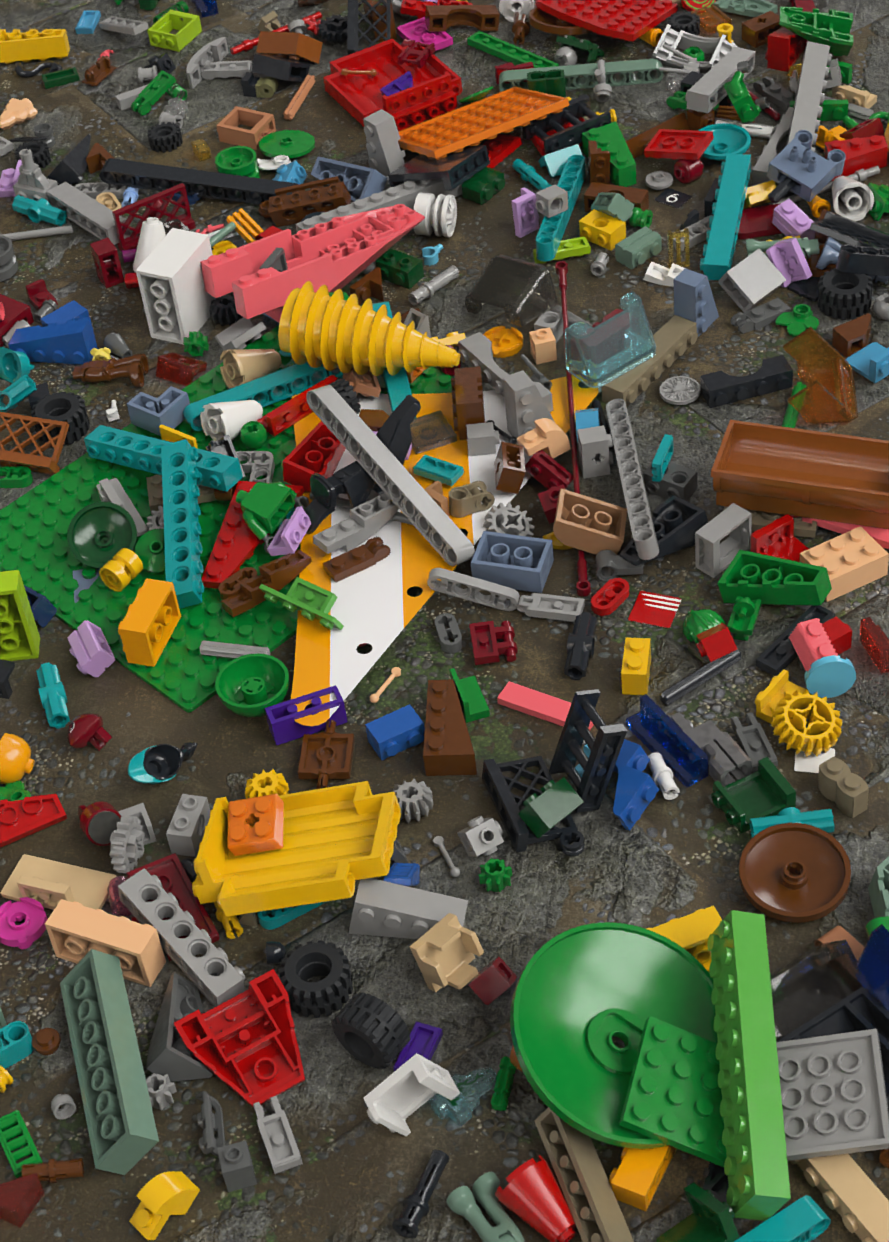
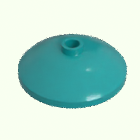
[698,123,751,161]

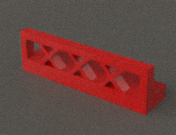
[257,375,338,436]

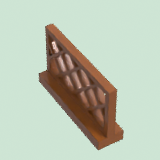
[0,412,69,475]

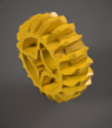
[771,689,842,757]

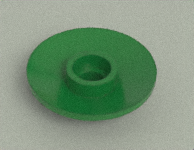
[459,86,493,103]
[135,529,165,573]

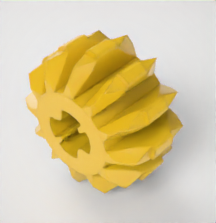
[245,769,289,799]

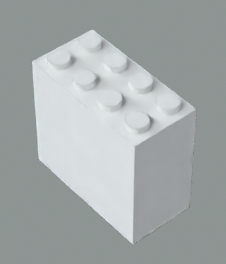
[136,228,216,345]

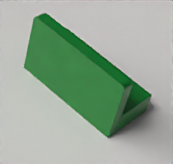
[449,668,490,723]

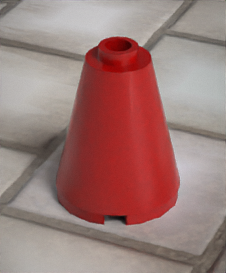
[495,1156,577,1242]

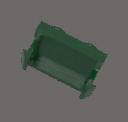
[556,34,604,63]

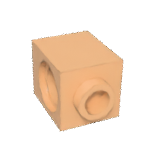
[529,327,557,365]

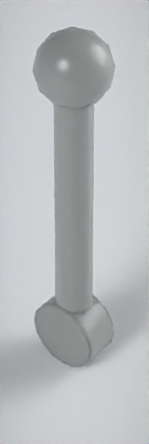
[433,836,460,877]

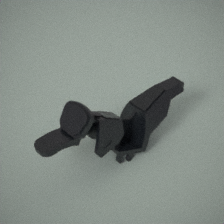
[304,395,421,534]

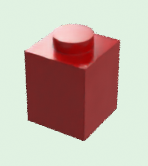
[822,616,852,655]
[695,623,737,662]

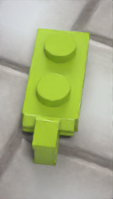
[533,236,591,264]

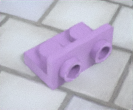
[0,160,22,198]
[512,187,539,238]

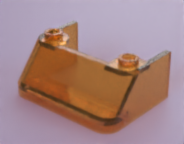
[783,327,858,424]

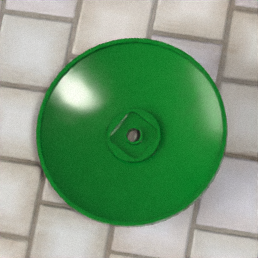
[510,922,718,1149]

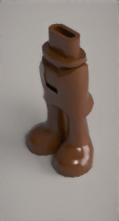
[72,354,149,387]

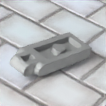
[517,593,585,622]

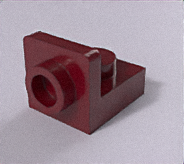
[25,279,58,311]

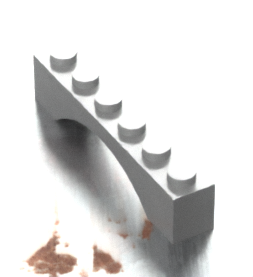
[750,107,794,186]
[458,332,553,412]

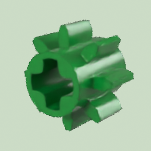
[183,331,209,357]
[479,859,512,892]

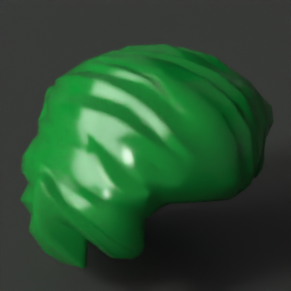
[683,609,726,644]

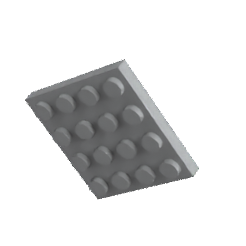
[776,1029,889,1161]

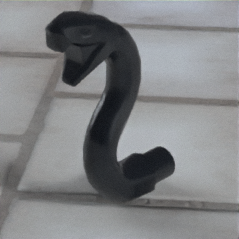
[15,61,63,78]

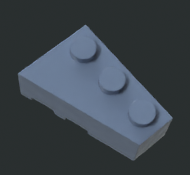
[673,268,719,337]

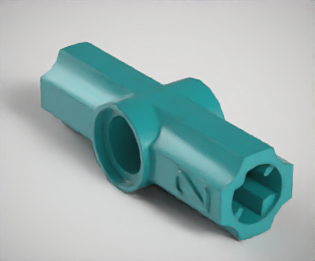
[12,195,67,226]
[0,374,37,413]
[36,662,70,729]
[750,807,835,838]

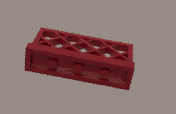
[112,183,196,251]

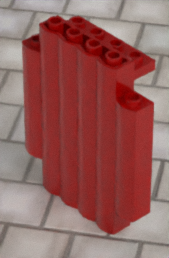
[323,38,463,132]

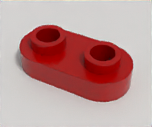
[591,578,630,616]

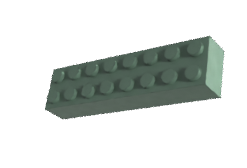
[60,949,159,1175]

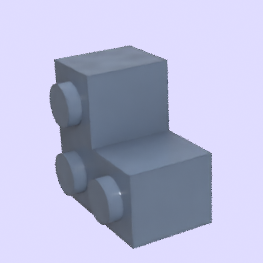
[127,386,190,436]

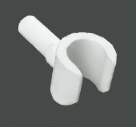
[105,400,120,422]

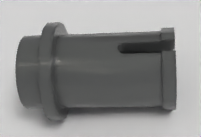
[33,299,58,324]

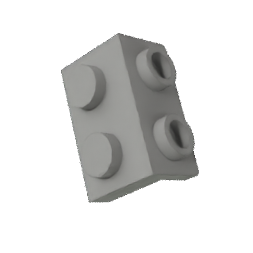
[215,317,266,351]

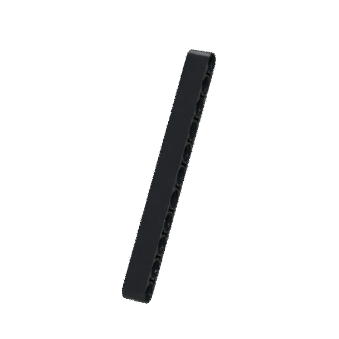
[99,158,298,205]

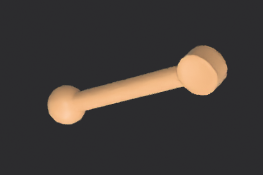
[369,667,401,703]

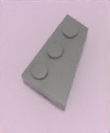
[363,109,406,176]
[503,370,554,438]

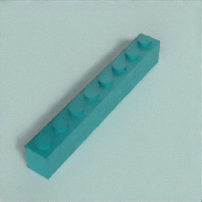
[700,154,751,280]

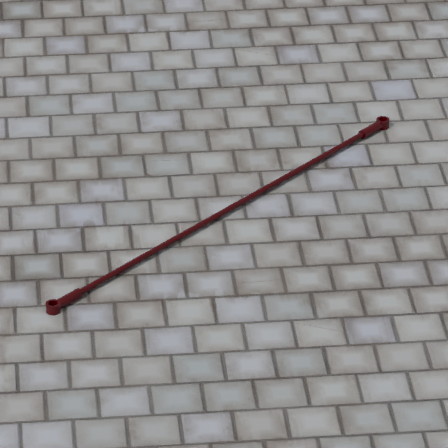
[555,261,591,597]

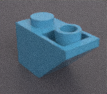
[575,408,600,443]

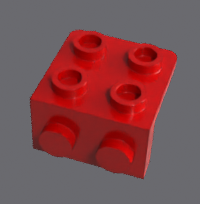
[750,514,809,562]

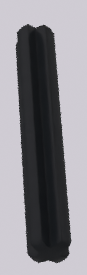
[659,649,741,706]

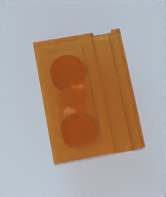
[691,4,732,33]

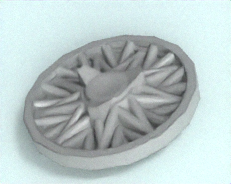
[659,376,701,405]

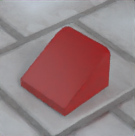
[124,272,139,289]

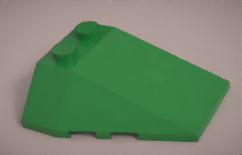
[779,6,853,56]

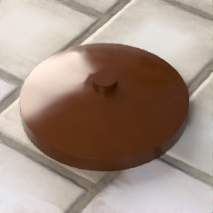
[529,7,592,35]
[739,823,851,923]

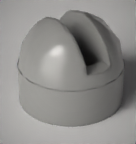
[51,1094,76,1120]

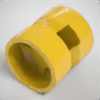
[99,548,143,592]

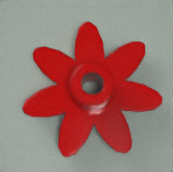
[306,17,321,35]

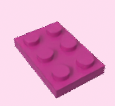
[396,17,453,51]

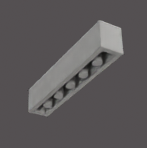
[685,47,756,113]
[46,182,131,245]

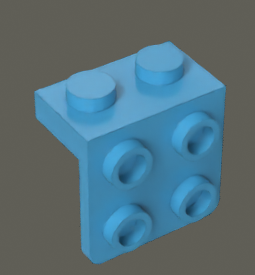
[845,342,889,383]

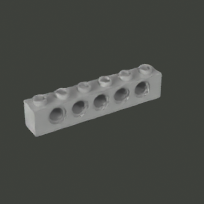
[118,868,245,1007]

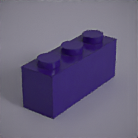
[265,685,348,745]

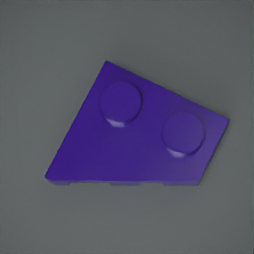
[380,71,413,96]

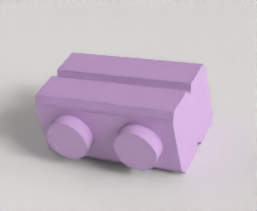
[772,199,815,240]
[67,620,115,677]

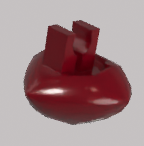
[68,713,112,751]

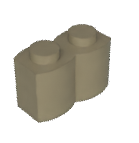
[818,757,869,818]

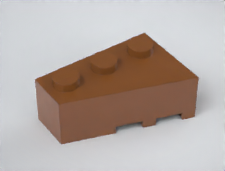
[256,31,323,64]

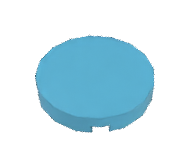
[804,655,856,698]

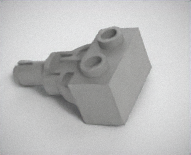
[13,149,58,203]

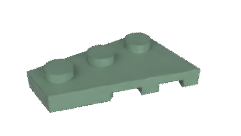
[713,0,778,17]

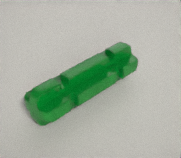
[491,1056,516,1111]

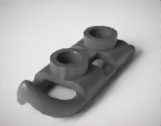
[196,1091,225,1156]

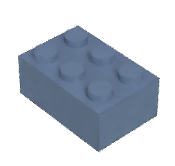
[471,531,554,593]

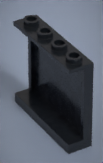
[388,145,490,191]

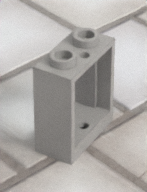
[695,503,752,578]

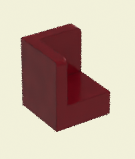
[468,956,517,1005]

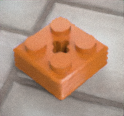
[227,794,284,856]

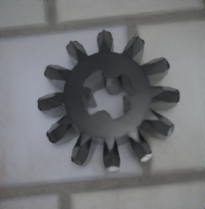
[209,294,243,326]

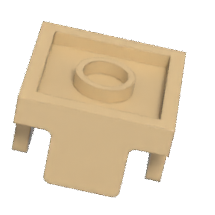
[410,913,484,992]

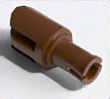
[512,12,530,45]

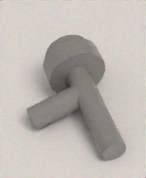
[593,59,612,102]

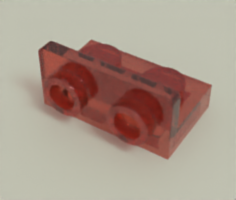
[156,352,207,386]
[859,617,889,674]

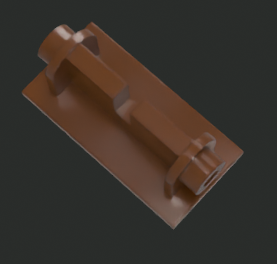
[82,56,116,86]

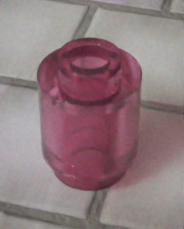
[107,876,132,917]

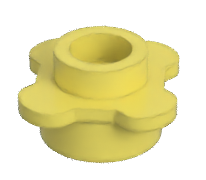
[90,347,111,361]

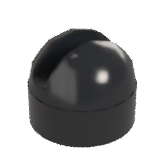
[266,941,286,964]

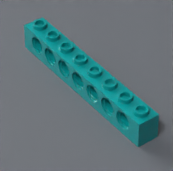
[84,425,243,492]
[161,439,204,609]

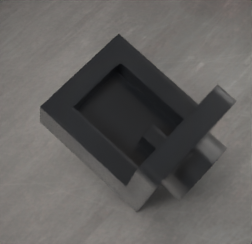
[144,52,176,74]

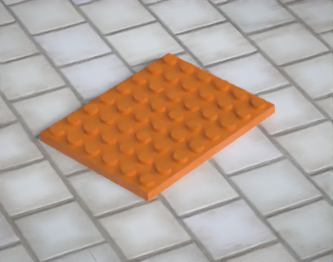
[398,86,569,160]

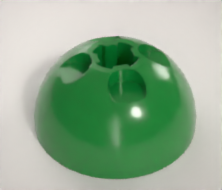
[215,654,289,717]

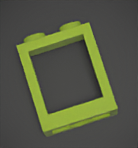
[147,10,202,52]

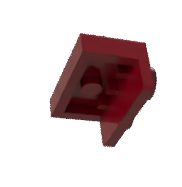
[525,450,573,489]

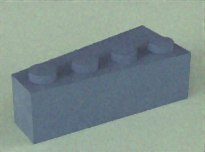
[311,157,388,202]

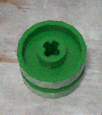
[215,146,260,178]

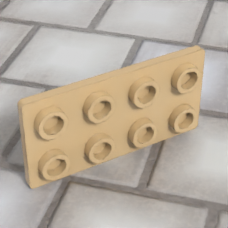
[1,854,117,910]

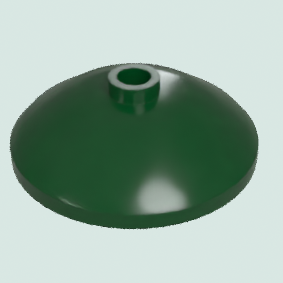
[67,502,137,569]

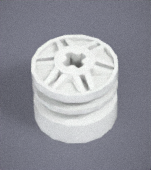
[414,193,457,237]

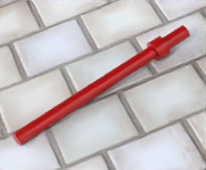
[230,12,322,55]

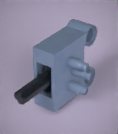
[767,130,846,204]

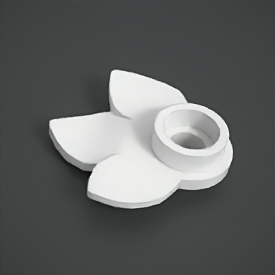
[257,155,291,170]

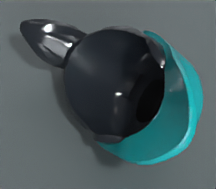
[128,742,197,785]

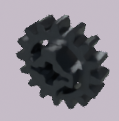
[318,15,348,43]

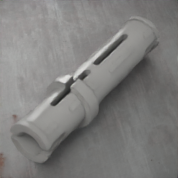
[408,265,460,305]

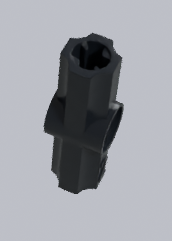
[564,612,597,680]

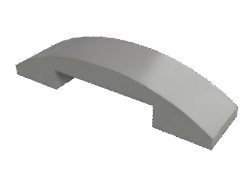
[187,37,229,89]

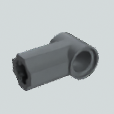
[596,550,643,582]

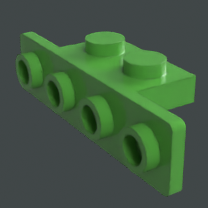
[259,577,344,630]

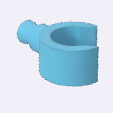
[422,244,443,266]

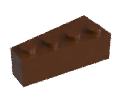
[451,366,485,440]
[423,679,477,776]

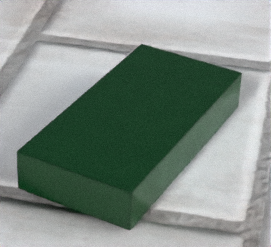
[41,67,80,89]

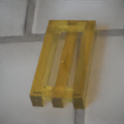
[667,228,690,269]

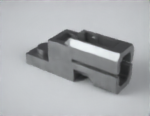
[671,712,752,787]

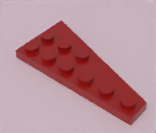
[201,481,305,589]

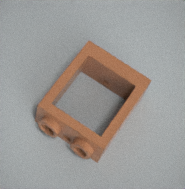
[217,106,276,150]

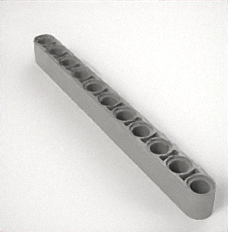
[306,385,475,566]
[606,398,659,560]

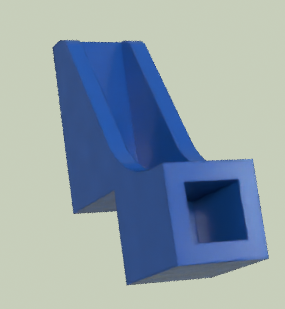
[613,739,659,831]

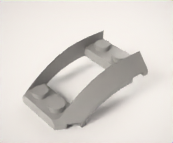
[651,24,737,73]

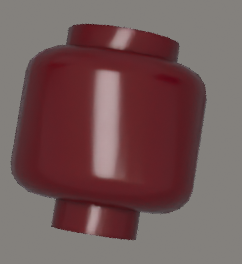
[674,159,703,184]

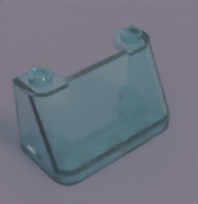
[565,291,656,388]

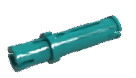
[512,159,552,191]

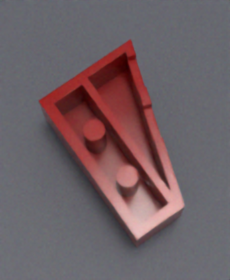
[765,27,808,72]
[824,135,888,181]

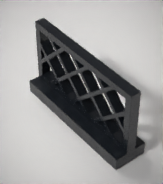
[347,0,390,55]
[810,211,889,248]
[482,756,578,853]

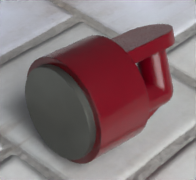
[78,801,122,846]

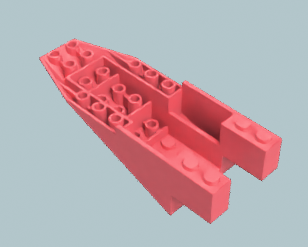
[201,204,425,323]

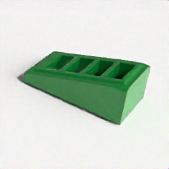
[0,1110,43,1178]

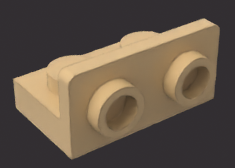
[832,85,877,109]

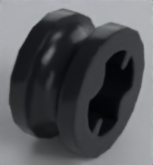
[560,829,585,857]

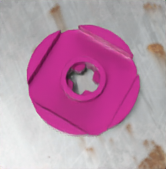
[0,897,48,949]

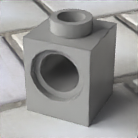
[536,184,568,218]
[534,310,563,343]

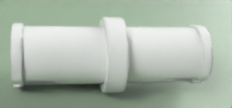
[648,752,680,800]

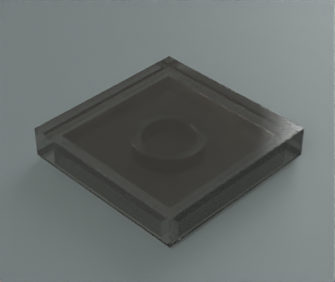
[410,411,457,454]

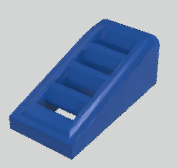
[384,863,420,886]

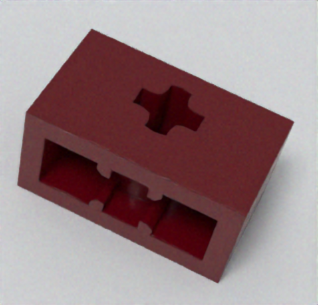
[90,237,125,288]

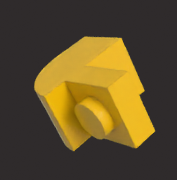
[129,1171,200,1240]

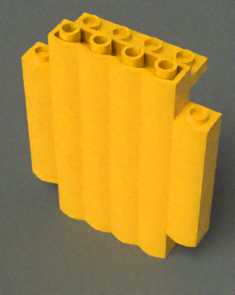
[192,781,401,917]

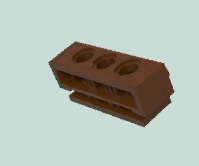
[268,176,351,227]

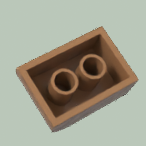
[553,488,627,555]

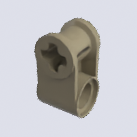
[448,481,495,518]

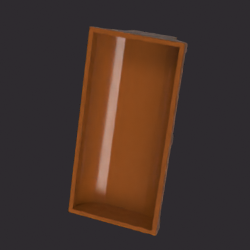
[711,420,889,529]

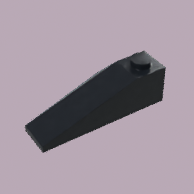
[47,134,91,185]

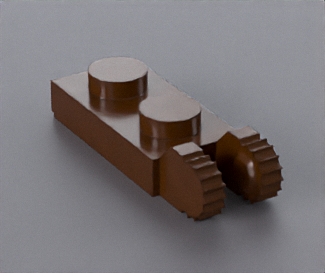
[323,536,391,582]

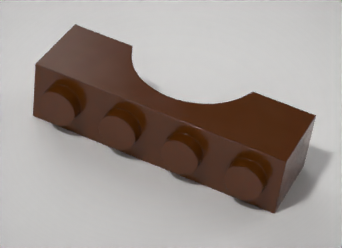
[425,5,500,32]

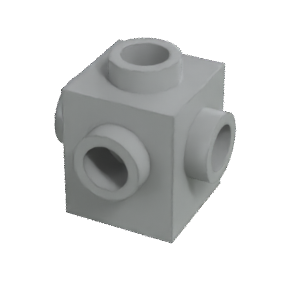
[457,816,504,857]

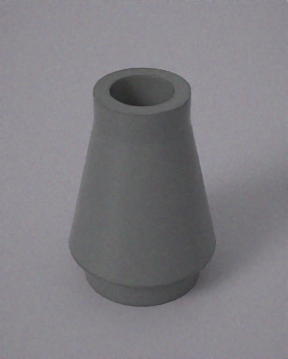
[104,333,133,358]

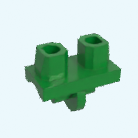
[727,596,762,641]

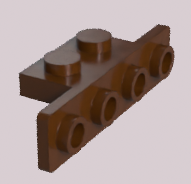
[626,113,689,159]

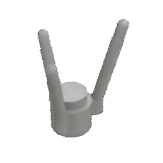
[659,44,701,77]

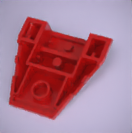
[173,969,305,1108]

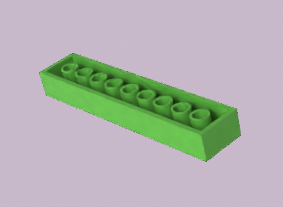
[707,910,791,1221]

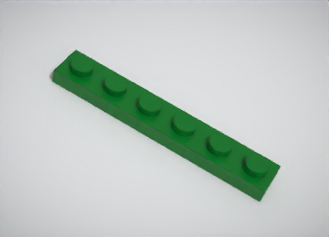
[467,31,559,68]

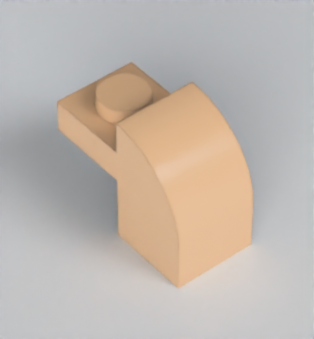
[516,418,571,458]

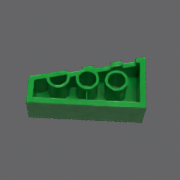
[582,121,637,187]
[718,550,832,606]

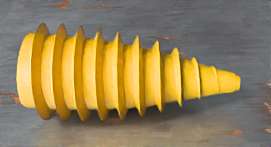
[278,281,460,376]

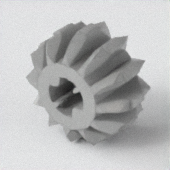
[391,779,433,823]

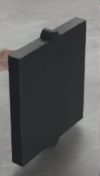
[787,277,820,302]

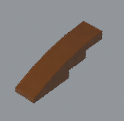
[221,549,312,617]

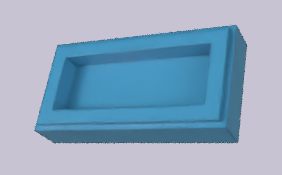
[75,10,101,34]

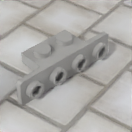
[96,478,148,537]

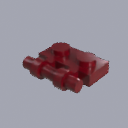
[469,621,518,665]

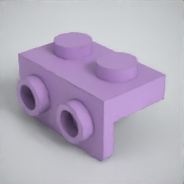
[766,238,812,288]
[267,506,311,556]

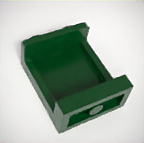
[711,757,796,833]

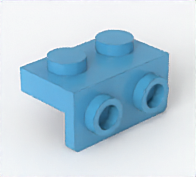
[272,160,307,184]

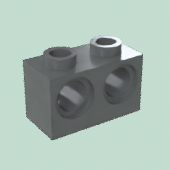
[643,462,698,501]

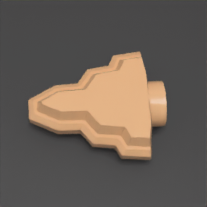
[0,98,38,130]

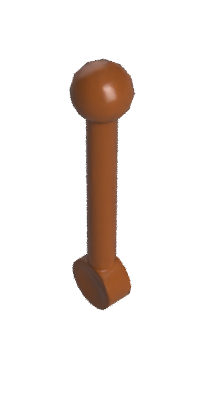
[341,69,377,76]

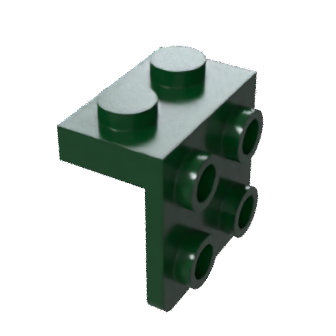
[656,1182,739,1242]

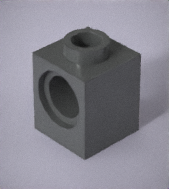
[217,1140,257,1192]

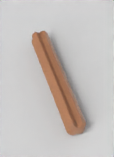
[283,75,316,120]

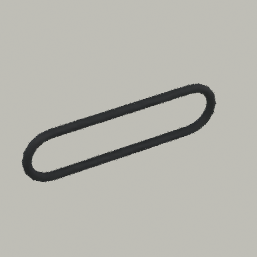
[9,136,47,142]

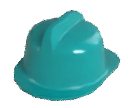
[0,347,35,383]

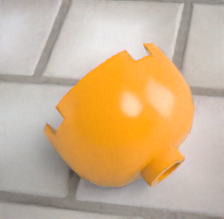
[0,733,35,784]

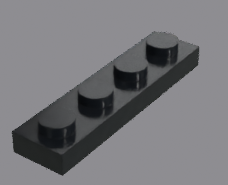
[756,605,835,676]

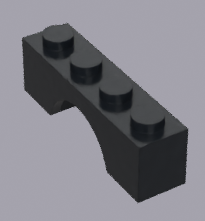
[700,355,793,408]

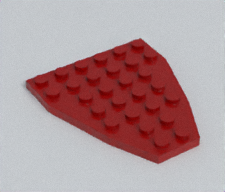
[535,0,678,42]

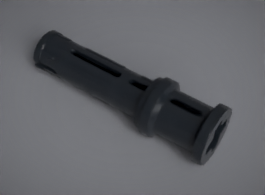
[392,1150,449,1239]

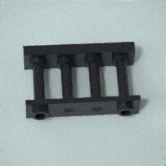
[522,94,611,155]
[549,689,628,813]

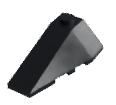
[620,495,708,566]

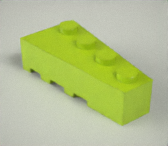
[0,570,40,661]

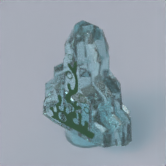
[429,1067,497,1126]

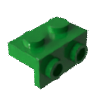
[867,182,889,221]

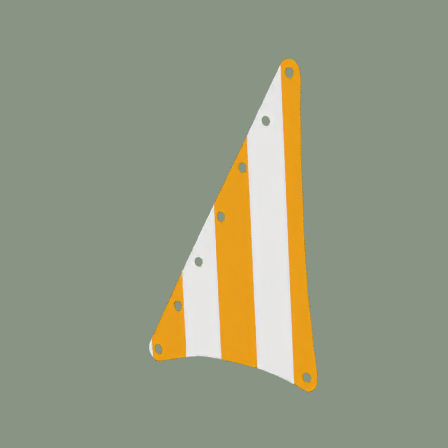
[291,372,604,726]

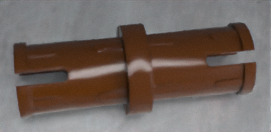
[22,1158,84,1184]

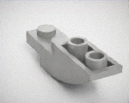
[313,493,399,554]

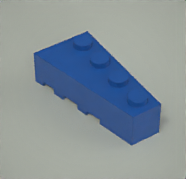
[8,317,98,365]

